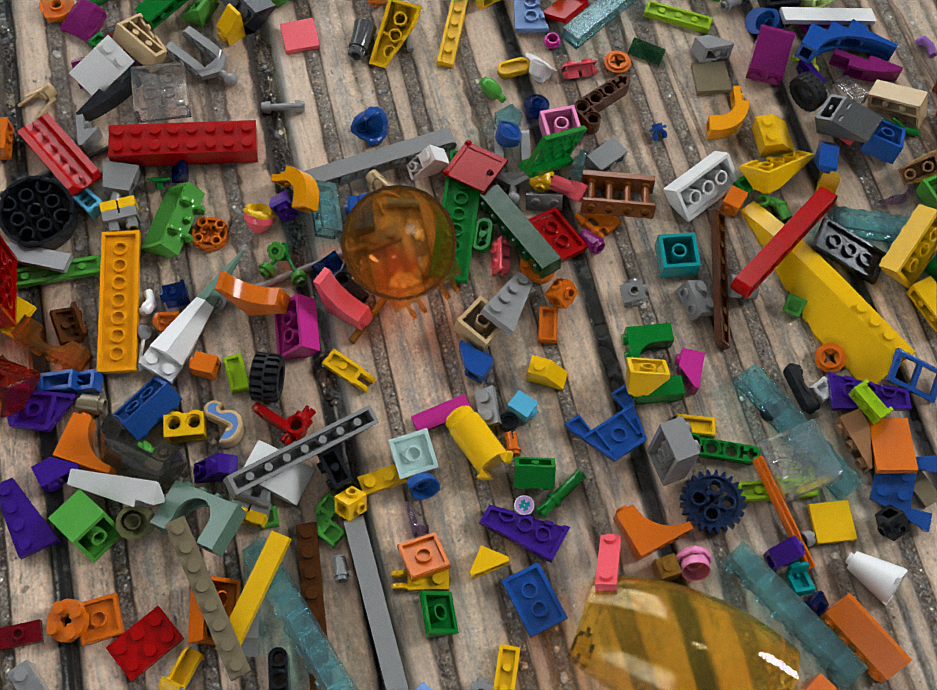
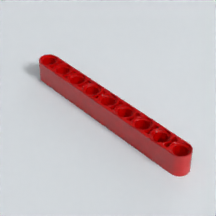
[730,187,838,299]

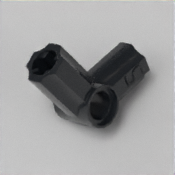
[335,255,369,303]

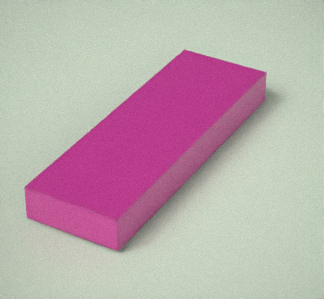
[411,394,471,432]

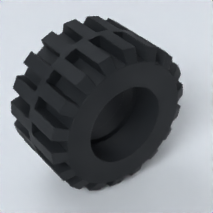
[249,352,285,403]

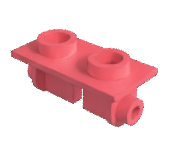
[560,58,597,80]
[490,236,510,276]

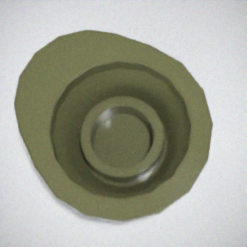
[115,506,155,540]

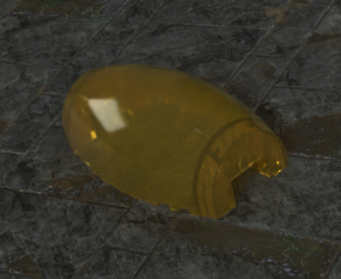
[566,575,800,690]

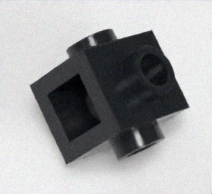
[875,504,909,541]

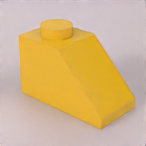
[216,3,246,46]
[526,355,568,391]

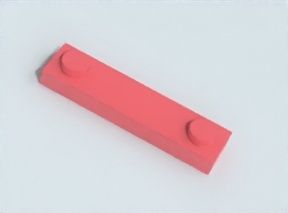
[595,534,622,591]

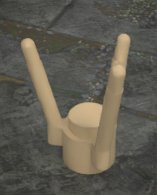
[18,83,58,122]
[366,169,401,214]

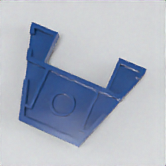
[564,384,647,463]
[869,455,937,532]

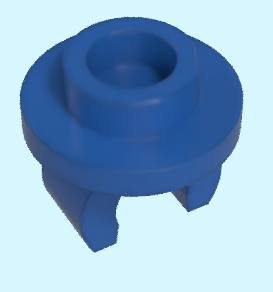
[649,122,667,141]

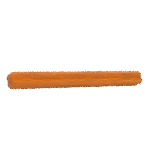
[752,456,815,569]

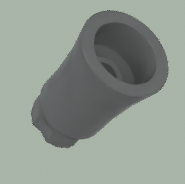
[348,18,377,60]

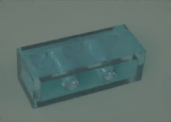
[312,180,344,240]

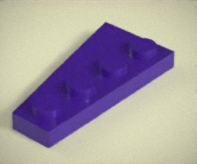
[826,372,911,411]
[0,478,61,560]

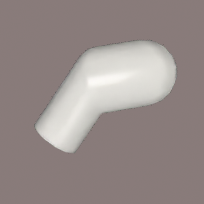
[139,289,157,316]

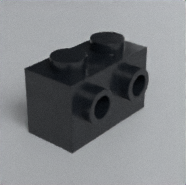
[317,446,355,495]

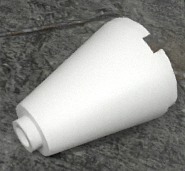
[845,551,908,605]

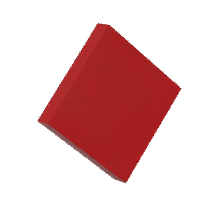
[543,0,589,24]

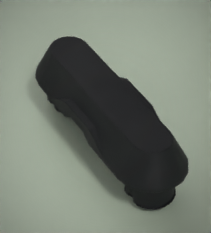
[783,363,820,414]

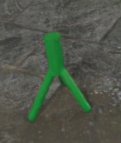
[883,118,920,136]

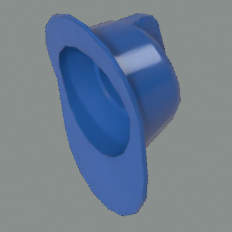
[745,7,783,34]

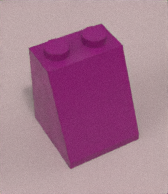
[746,24,795,86]

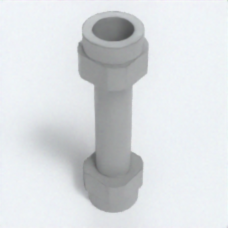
[261,100,305,114]

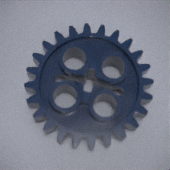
[679,469,746,535]

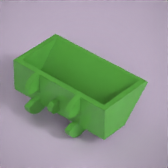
[141,182,206,258]

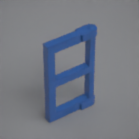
[886,348,937,403]

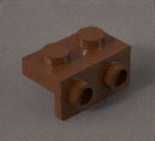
[49,301,88,346]

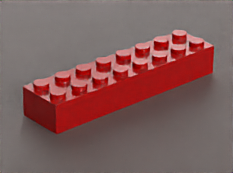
[108,120,258,167]

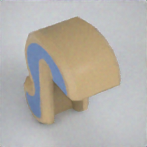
[204,400,245,449]

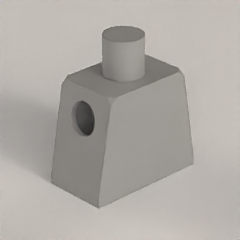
[102,160,141,204]

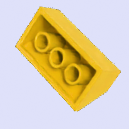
[879,204,937,289]

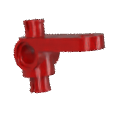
[251,402,316,446]

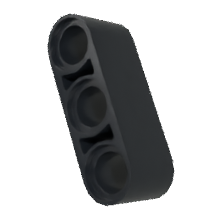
[268,647,291,690]

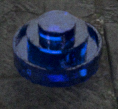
[524,94,550,119]

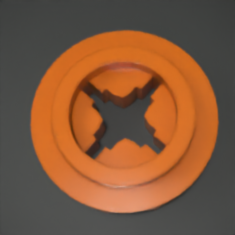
[604,50,631,74]
[815,343,846,373]

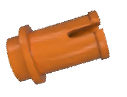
[504,431,521,458]

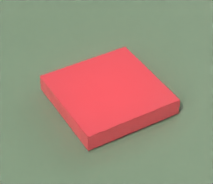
[280,18,320,54]

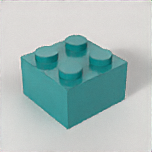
[655,232,701,278]

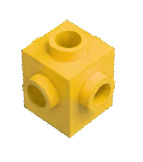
[334,486,367,521]

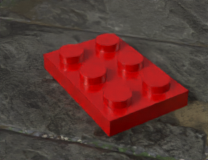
[528,207,588,263]
[106,606,185,682]

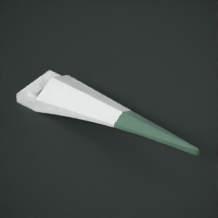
[138,250,243,385]

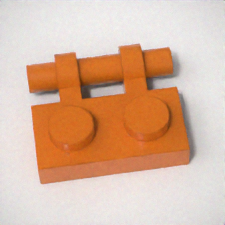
[574,212,622,238]

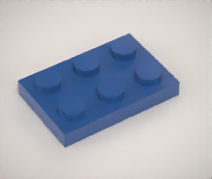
[501,562,568,638]

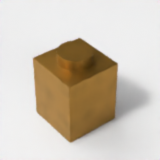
[651,553,682,584]

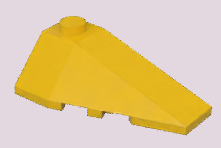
[369,0,422,69]
[740,150,814,194]

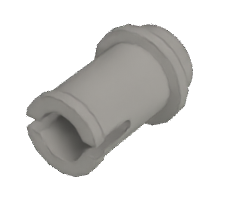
[720,0,742,12]
[333,554,350,583]

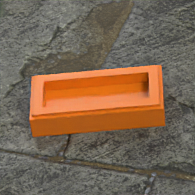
[537,306,558,344]

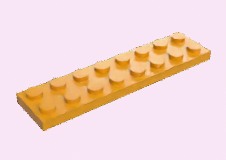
[97,230,141,374]

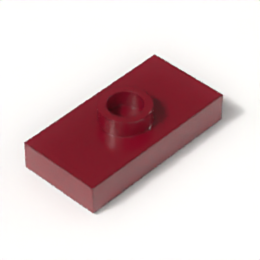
[0,619,44,651]

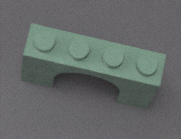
[150,480,247,557]

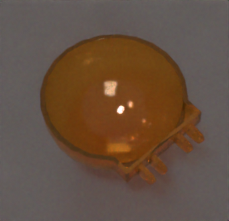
[341,185,462,320]

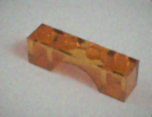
[11,315,93,371]

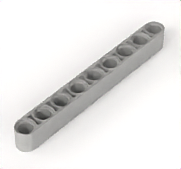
[304,128,457,192]
[343,515,409,690]

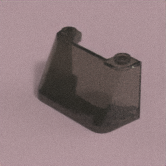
[100,413,188,494]

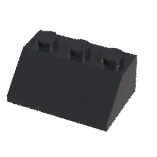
[220,0,277,32]

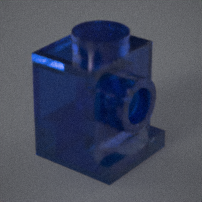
[159,279,190,309]

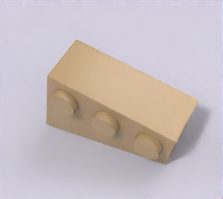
[112,13,167,72]
[868,80,928,129]

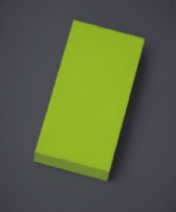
[222,353,249,395]

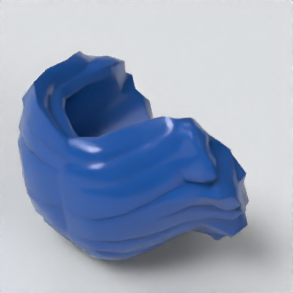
[350,106,389,147]

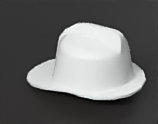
[525,53,557,83]

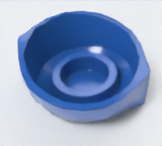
[495,120,522,148]
[406,472,440,500]

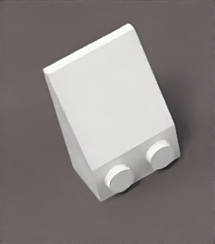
[69,35,135,95]

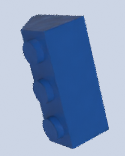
[111,376,182,440]

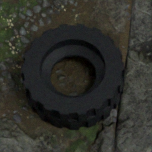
[789,71,828,112]

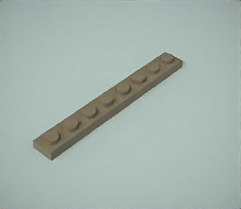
[164,516,251,681]

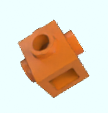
[544,278,579,309]

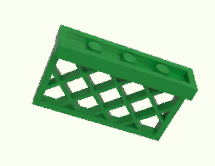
[518,125,587,178]

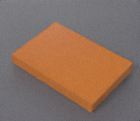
[867,418,918,474]

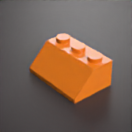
[188,576,241,645]

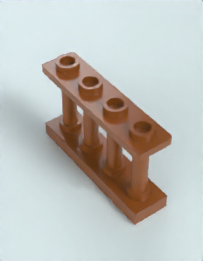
[581,170,656,219]

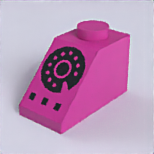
[674,348,705,395]

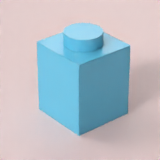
[507,390,539,424]

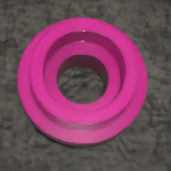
[544,32,561,49]

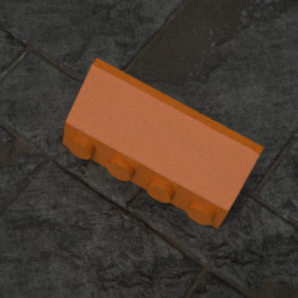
[820,593,912,683]

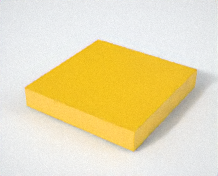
[807,500,858,545]

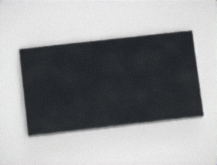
[811,217,886,285]

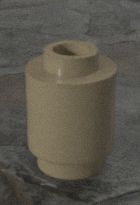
[76,394,108,415]

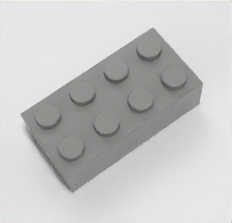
[647,416,701,486]

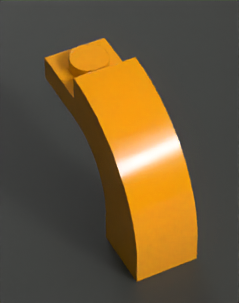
[705,86,749,140]
[271,166,319,213]

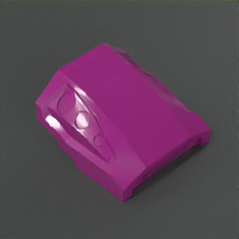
[60,0,107,44]

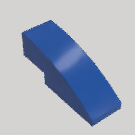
[37,369,104,395]

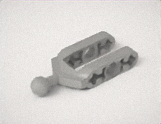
[165,26,238,86]
[493,130,530,205]

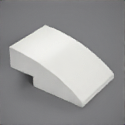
[243,440,315,506]

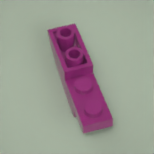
[829,48,903,82]

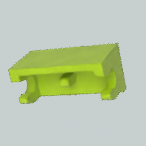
[848,379,894,425]

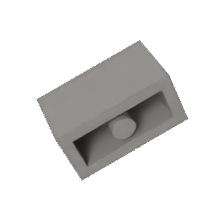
[585,137,628,172]

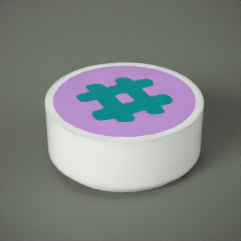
[514,495,534,516]

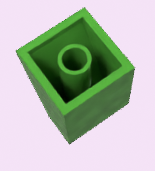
[48,489,122,563]

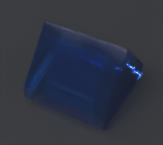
[172,159,189,183]
[802,591,829,619]

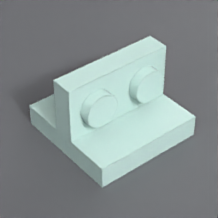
[388,428,439,479]

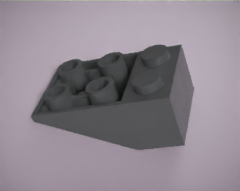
[815,94,883,143]

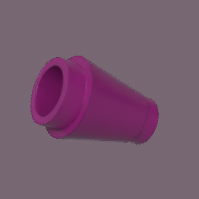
[579,229,606,254]

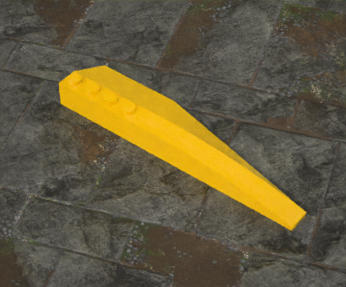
[740,201,915,384]

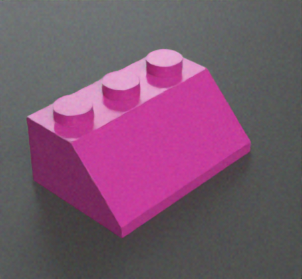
[274,293,320,360]

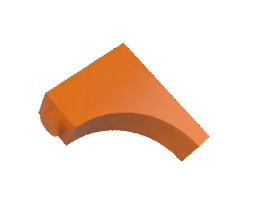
[215,272,290,316]
[52,412,116,475]
[613,505,693,561]

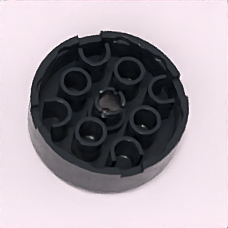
[0,175,78,250]

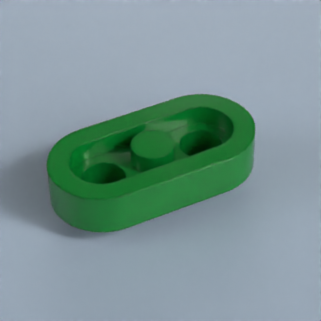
[473,218,494,253]

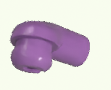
[916,36,937,58]

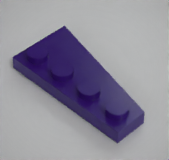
[479,505,570,563]

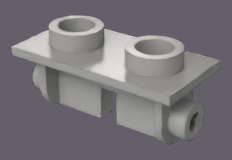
[526,192,563,210]

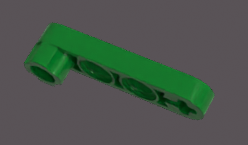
[691,433,760,465]

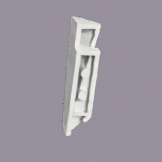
[67,469,165,507]

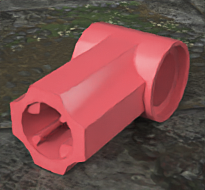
[549,175,588,202]

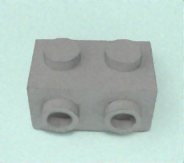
[676,280,714,321]

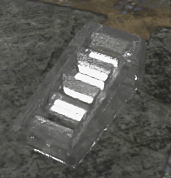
[832,75,868,104]

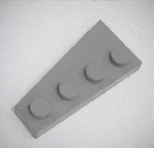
[480,271,533,336]

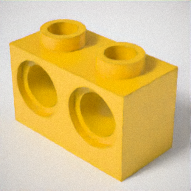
[163,409,208,444]

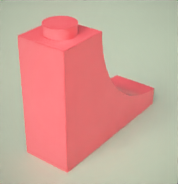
[313,267,373,330]

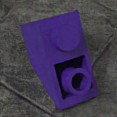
[269,189,300,223]
[193,452,238,484]
[31,457,82,493]
[763,535,805,573]

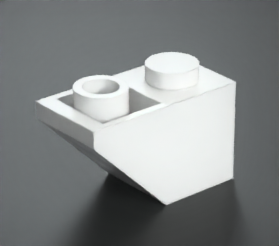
[406,145,449,180]

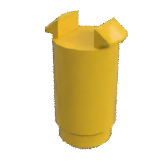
[445,406,513,480]

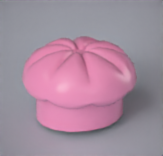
[676,545,712,581]

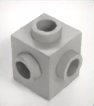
[619,278,649,307]

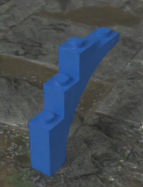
[794,19,898,64]

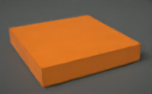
[397,532,451,582]
[80,593,125,647]

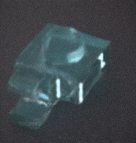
[568,149,587,182]

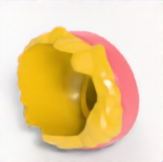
[243,203,277,234]

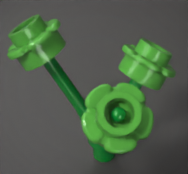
[258,241,308,287]

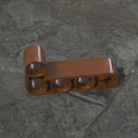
[574,74,630,134]

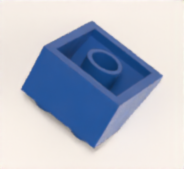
[859,120,906,164]

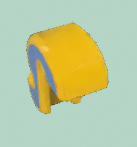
[158,647,205,690]

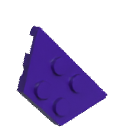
[1,387,77,432]

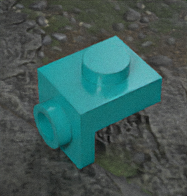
[785,562,816,597]

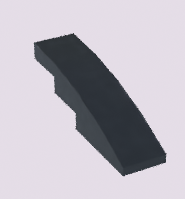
[76,71,142,122]

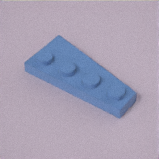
[513,0,549,33]

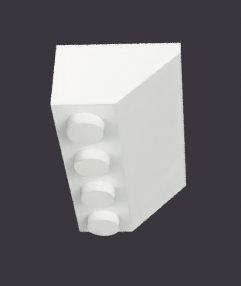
[663,151,739,222]

